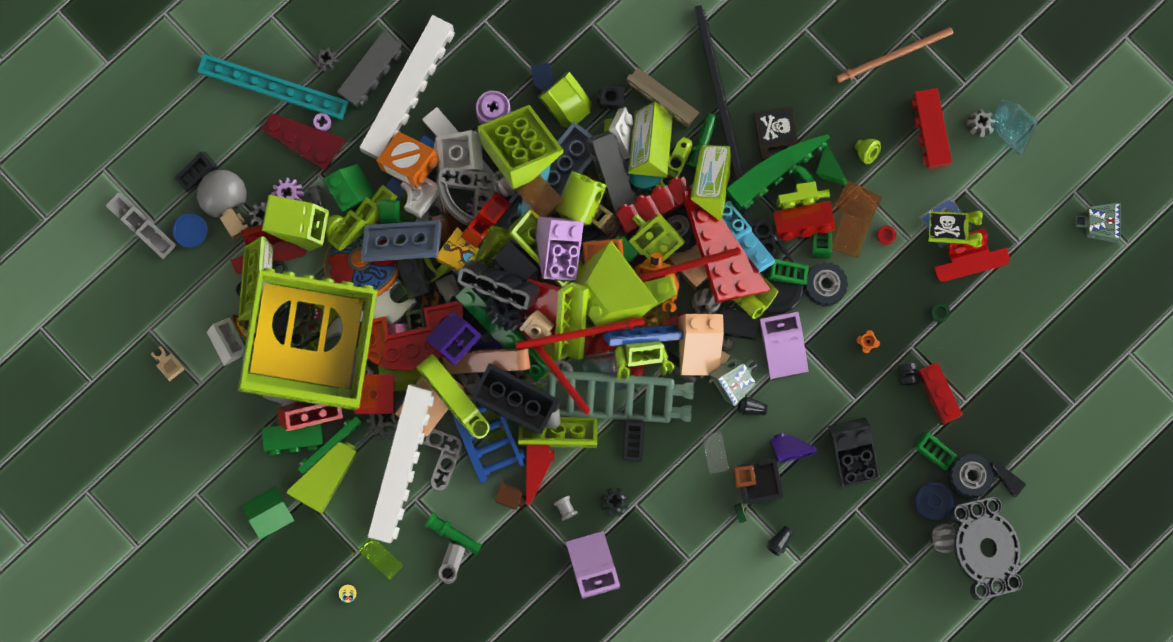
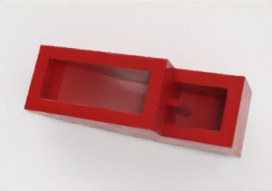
[461,192,511,248]

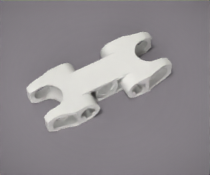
[325,278,417,354]

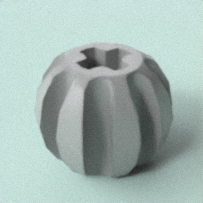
[967,109,996,137]
[492,170,520,196]
[248,202,267,227]
[692,288,721,314]
[932,524,956,553]

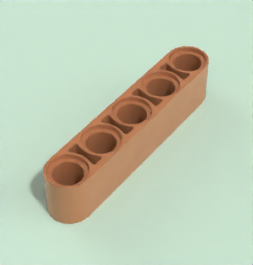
[440,348,530,374]

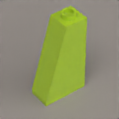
[287,441,358,514]

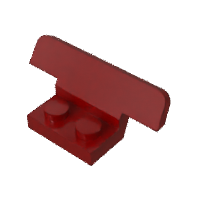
[231,224,307,274]
[934,228,1010,282]

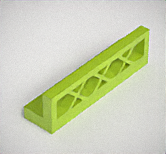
[554,282,588,361]

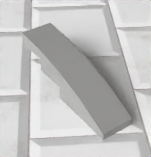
[105,192,176,259]

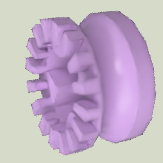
[313,113,331,131]

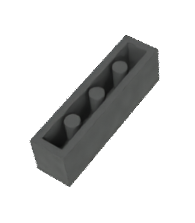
[337,31,403,109]
[586,131,636,213]

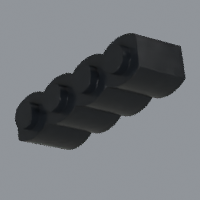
[457,260,540,309]

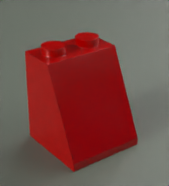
[523,279,567,335]

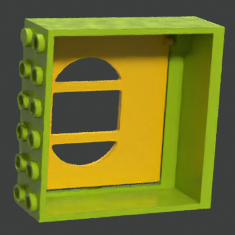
[238,268,378,410]

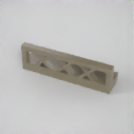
[626,68,699,129]

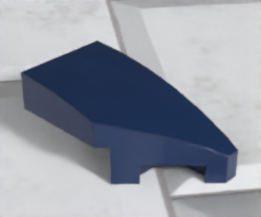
[531,63,553,93]

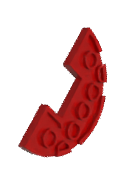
[356,301,463,371]

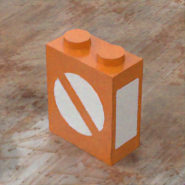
[376,131,439,188]

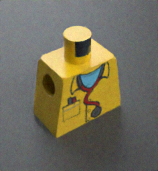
[435,228,485,272]

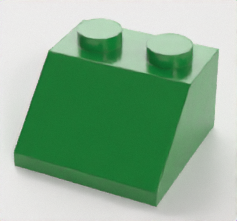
[323,164,376,216]

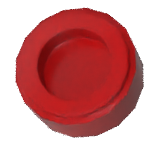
[876,225,896,246]

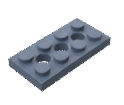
[361,220,442,262]

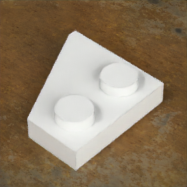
[609,107,633,159]

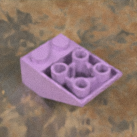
[536,217,584,280]
[759,312,809,379]
[566,531,620,599]

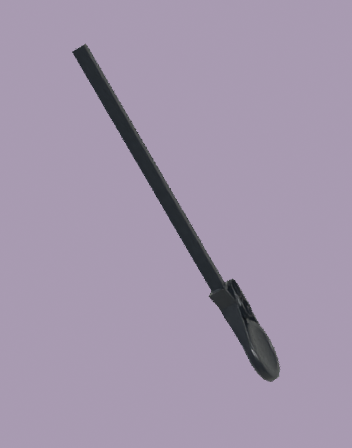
[695,5,804,314]

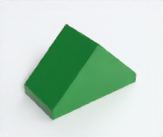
[816,146,848,185]

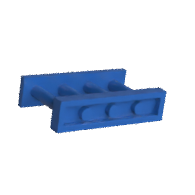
[451,405,526,483]

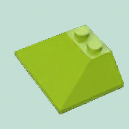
[570,241,658,330]

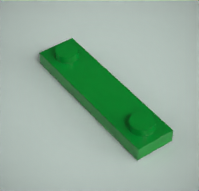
[298,416,362,475]

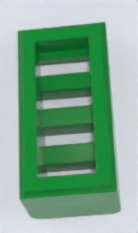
[793,165,816,184]
[812,231,832,259]
[765,259,809,285]
[913,432,957,471]

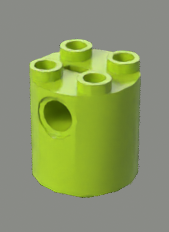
[555,171,606,226]

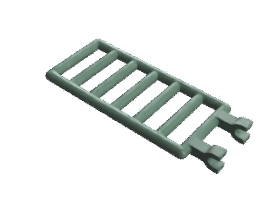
[547,371,694,423]

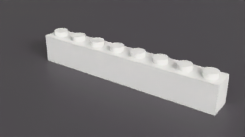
[360,15,455,160]
[368,384,435,543]

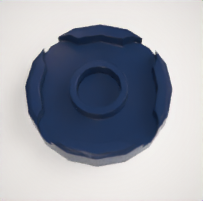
[915,482,954,521]

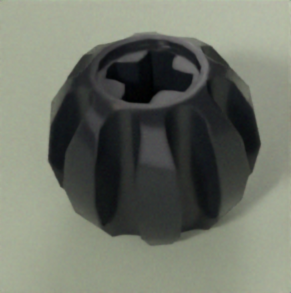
[600,488,629,516]

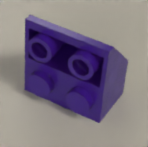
[425,311,481,367]

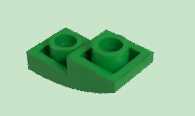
[378,199,403,224]

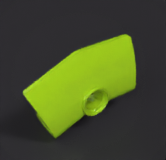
[710,273,778,319]

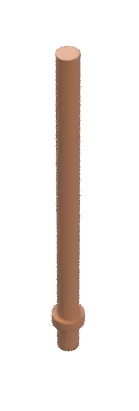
[836,27,953,83]

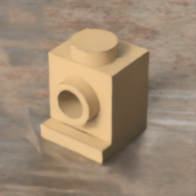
[592,204,619,236]
[220,208,249,241]
[519,310,555,339]

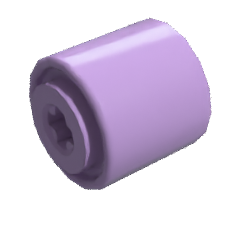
[476,90,511,125]

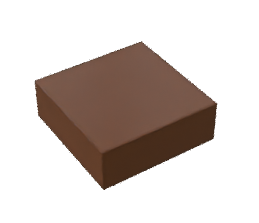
[733,465,756,488]

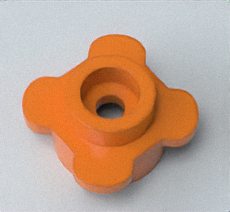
[857,330,880,353]

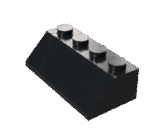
[470,363,559,436]

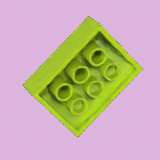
[477,105,564,189]

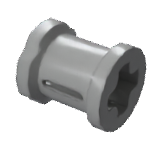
[554,496,578,521]

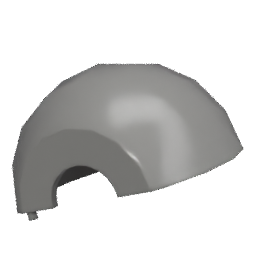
[197,170,247,218]

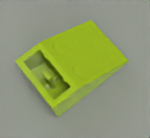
[262,195,329,251]

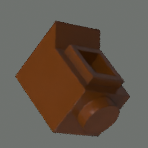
[495,480,526,510]

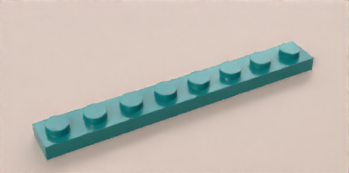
[197,54,349,120]

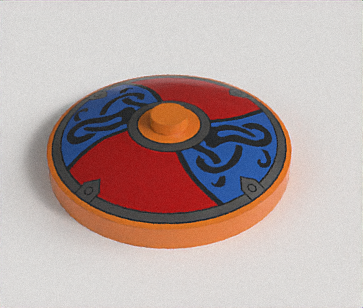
[324,233,401,300]

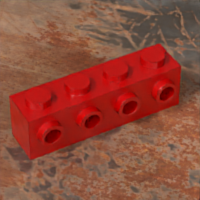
[911,88,952,170]

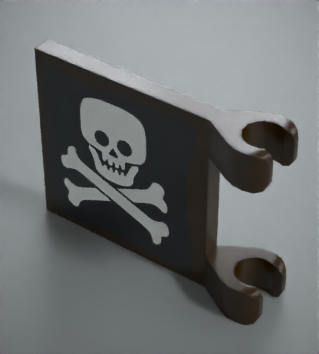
[754,108,798,162]

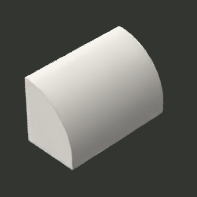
[207,317,245,366]

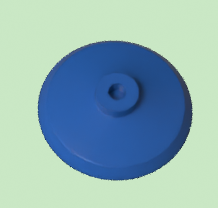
[173,213,207,247]

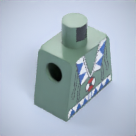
[1075,203,1121,243]
[709,358,757,406]

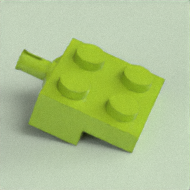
[776,181,830,211]
[629,213,685,262]

